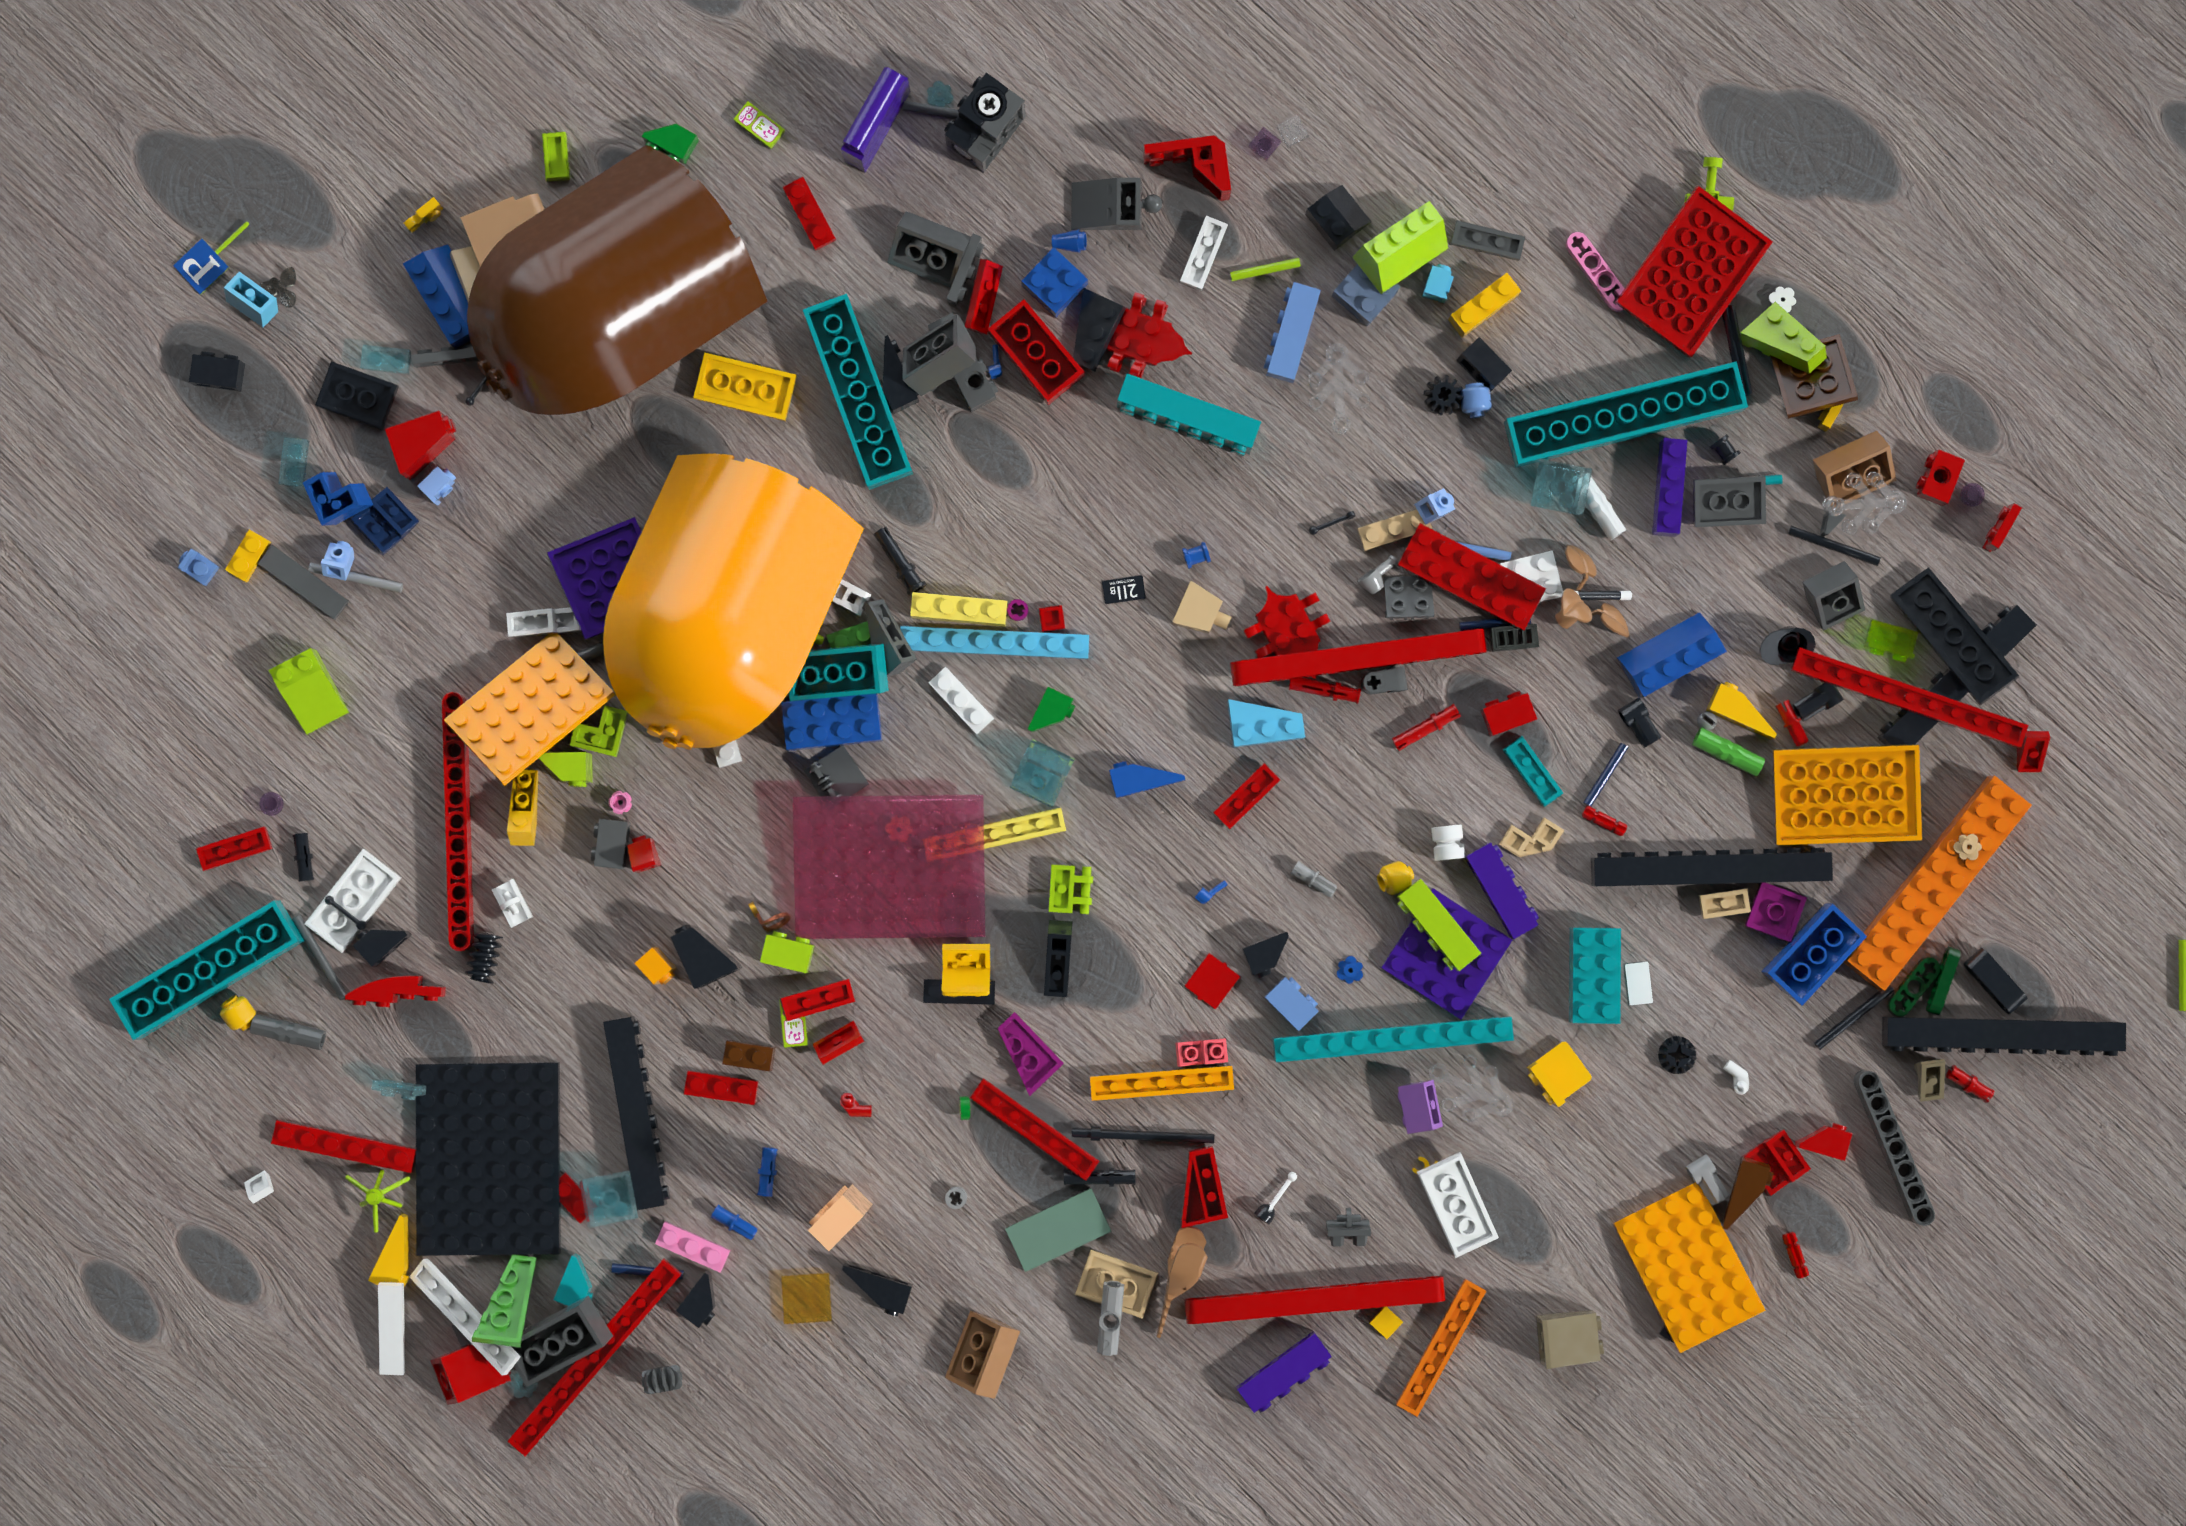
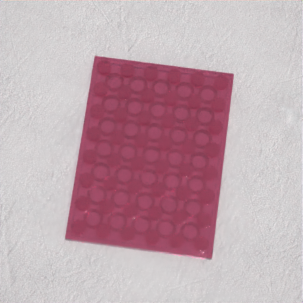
[793,794,986,939]

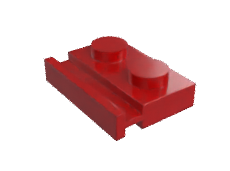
[1982,503,2022,552]

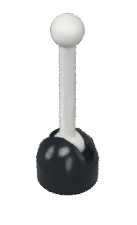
[1254,1172,1297,1225]

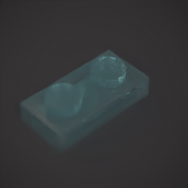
[360,345,411,374]
[278,437,310,488]
[372,1079,426,1100]

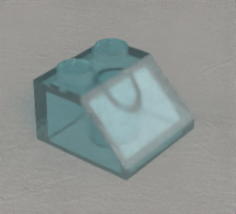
[1010,739,1075,808]

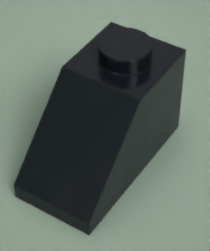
[353,929,412,967]
[1242,932,1289,978]
[676,1270,716,1328]

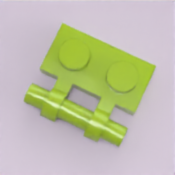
[1049,865,1093,914]

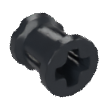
[1710,434,1741,465]

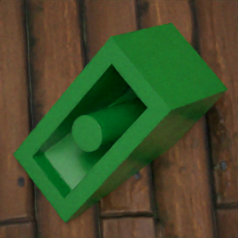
[1027,687,1076,732]

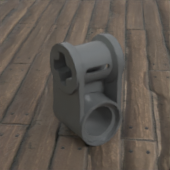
[1360,666,1408,695]

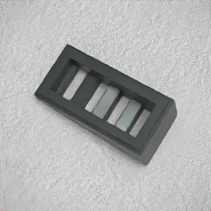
[1489,624,1539,652]

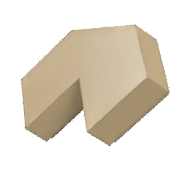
[1498,817,1564,858]

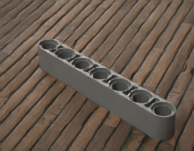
[1853,1070,1935,1226]

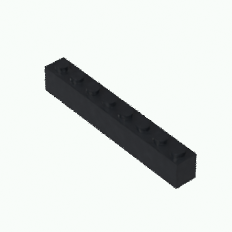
[1877,605,2037,746]
[603,1016,670,1211]

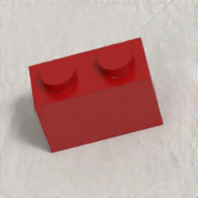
[1481,691,1537,737]

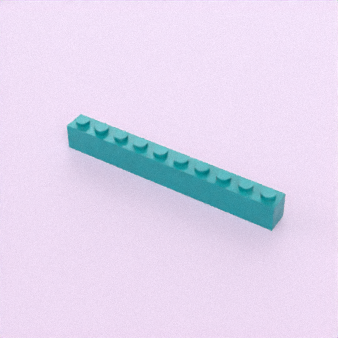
[1272,1016,1514,1062]

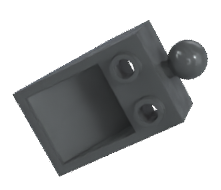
[1071,178,1162,230]

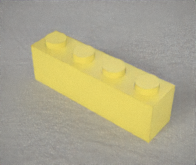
[910,592,1008,627]

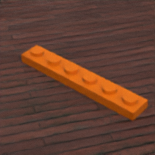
[1396,1279,1486,1417]

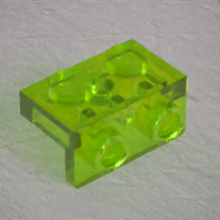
[1864,619,1918,662]

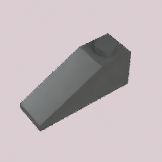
[865,599,917,677]

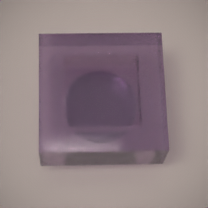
[1248,127,1282,161]

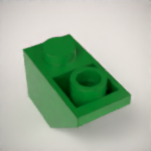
[642,124,699,164]

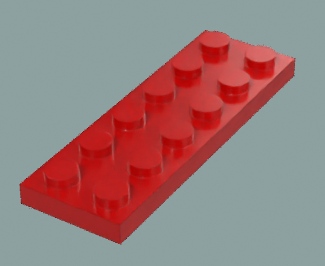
[1397,523,1546,631]

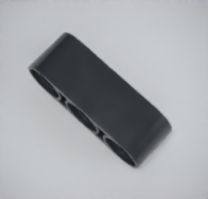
[1963,948,2028,1015]

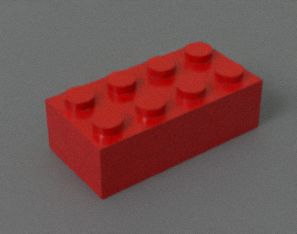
[988,299,1084,405]

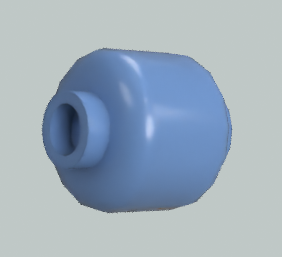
[1460,383,1492,418]

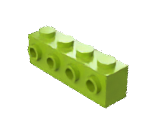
[1397,879,1481,971]

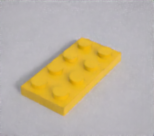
[693,352,797,422]

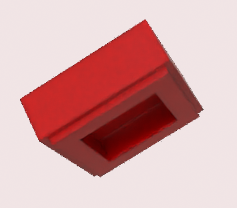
[1039,605,1065,632]

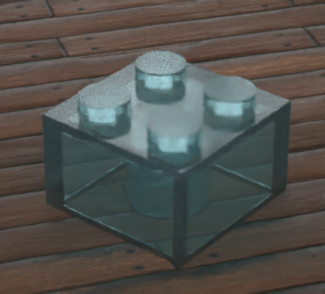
[1530,459,1592,515]
[579,1171,638,1229]

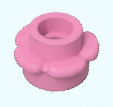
[608,791,632,814]

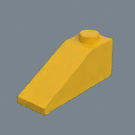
[1706,682,1777,740]
[368,1214,409,1287]

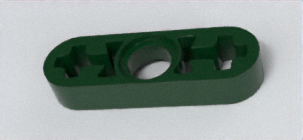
[1926,946,1961,1015]
[1887,957,1940,1016]

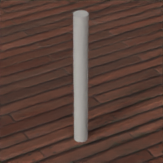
[308,563,403,593]

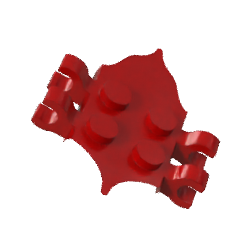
[1107,292,1192,378]
[1243,586,1331,679]

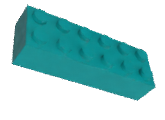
[1117,374,1261,456]

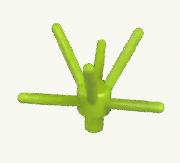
[345,1170,410,1233]

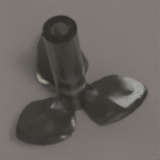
[259,267,296,308]

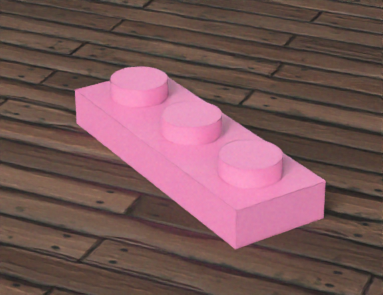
[655,1221,731,1273]

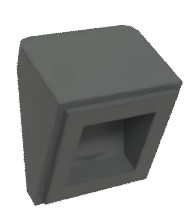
[1819,511,1846,537]

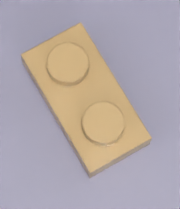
[1699,889,1751,919]

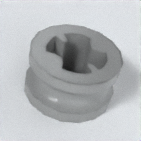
[945,1187,967,1209]

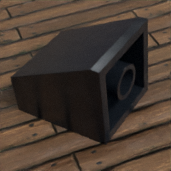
[670,925,742,989]

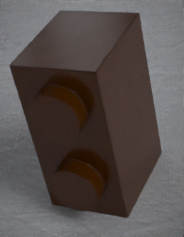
[722,1040,776,1072]

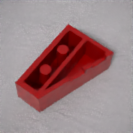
[1181,1146,1228,1228]

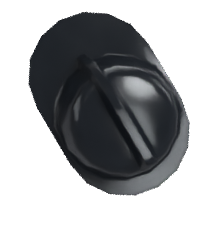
[1760,626,1816,665]

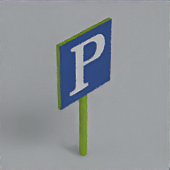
[173,222,249,295]

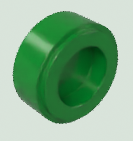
[959,1096,970,1120]

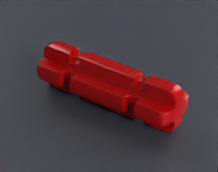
[1582,806,1627,836]
[1782,1232,1809,1279]

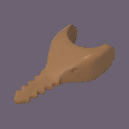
[1156,1226,1208,1338]

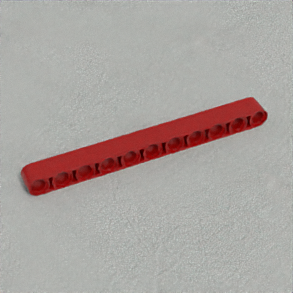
[1230,629,1487,686]
[442,692,474,951]
[1184,1276,1446,1324]

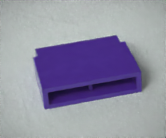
[841,67,911,173]

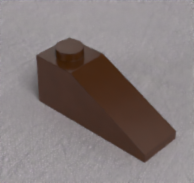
[1722,1157,1774,1230]

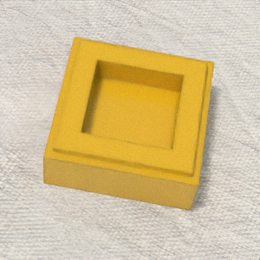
[1369,1307,1403,1339]

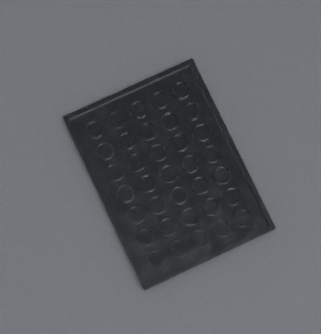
[416,1062,561,1256]

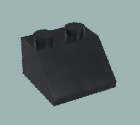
[1305,185,1371,251]

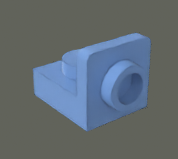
[178,549,220,586]

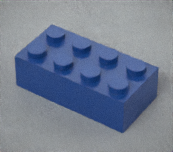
[781,694,883,751]

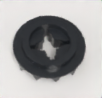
[1658,1036,1697,1074]

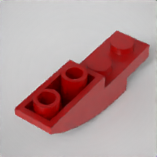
[345,976,446,1007]

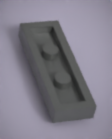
[1451,220,1525,261]
[947,233,985,306]
[411,344,478,368]

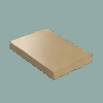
[1075,1249,1158,1319]

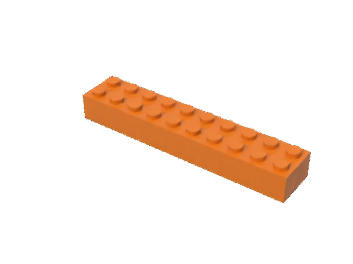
[1843,775,2032,991]

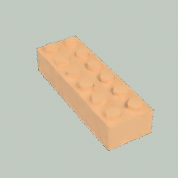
[808,1184,873,1251]

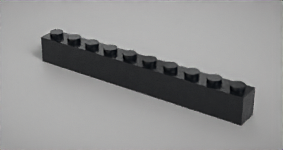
[1591,847,1833,887]
[1882,1017,2126,1056]

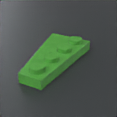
[472,1255,536,1347]

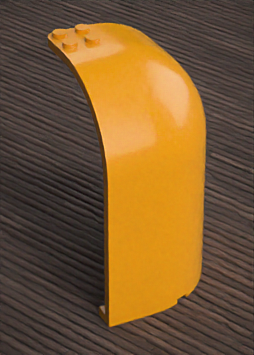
[603,454,864,750]

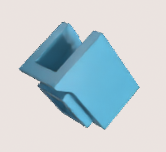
[1422,264,1454,303]

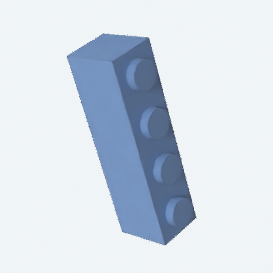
[1264,282,1321,383]

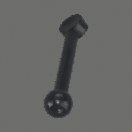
[465,376,488,406]
[1309,511,1356,535]
[325,896,367,930]

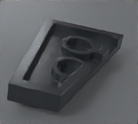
[1073,288,1126,372]

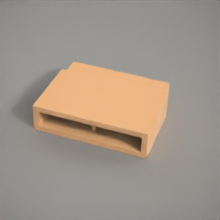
[460,194,544,267]

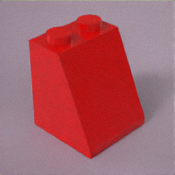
[385,411,456,480]
[430,1343,511,1405]

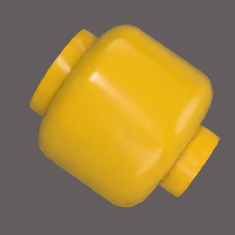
[1377,861,1414,895]
[220,995,256,1031]

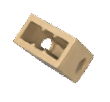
[1172,581,1231,633]

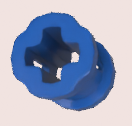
[1182,542,1211,569]

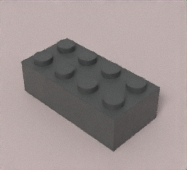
[511,1296,613,1387]

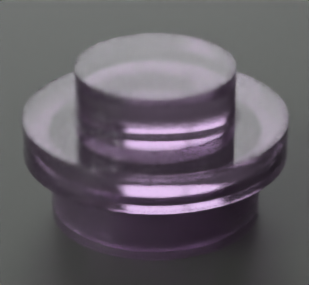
[1960,483,1985,507]
[259,792,284,816]

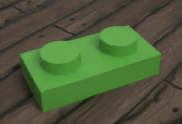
[826,621,871,648]

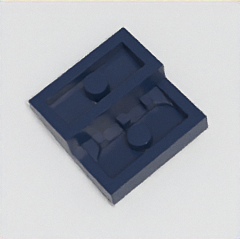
[351,487,419,555]

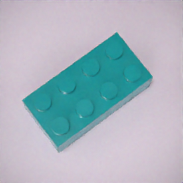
[789,643,889,701]
[1569,928,1621,1024]

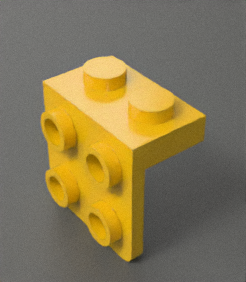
[942,944,990,997]
[1526,1041,1592,1107]

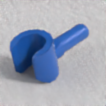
[987,344,1003,379]
[1195,880,1228,904]

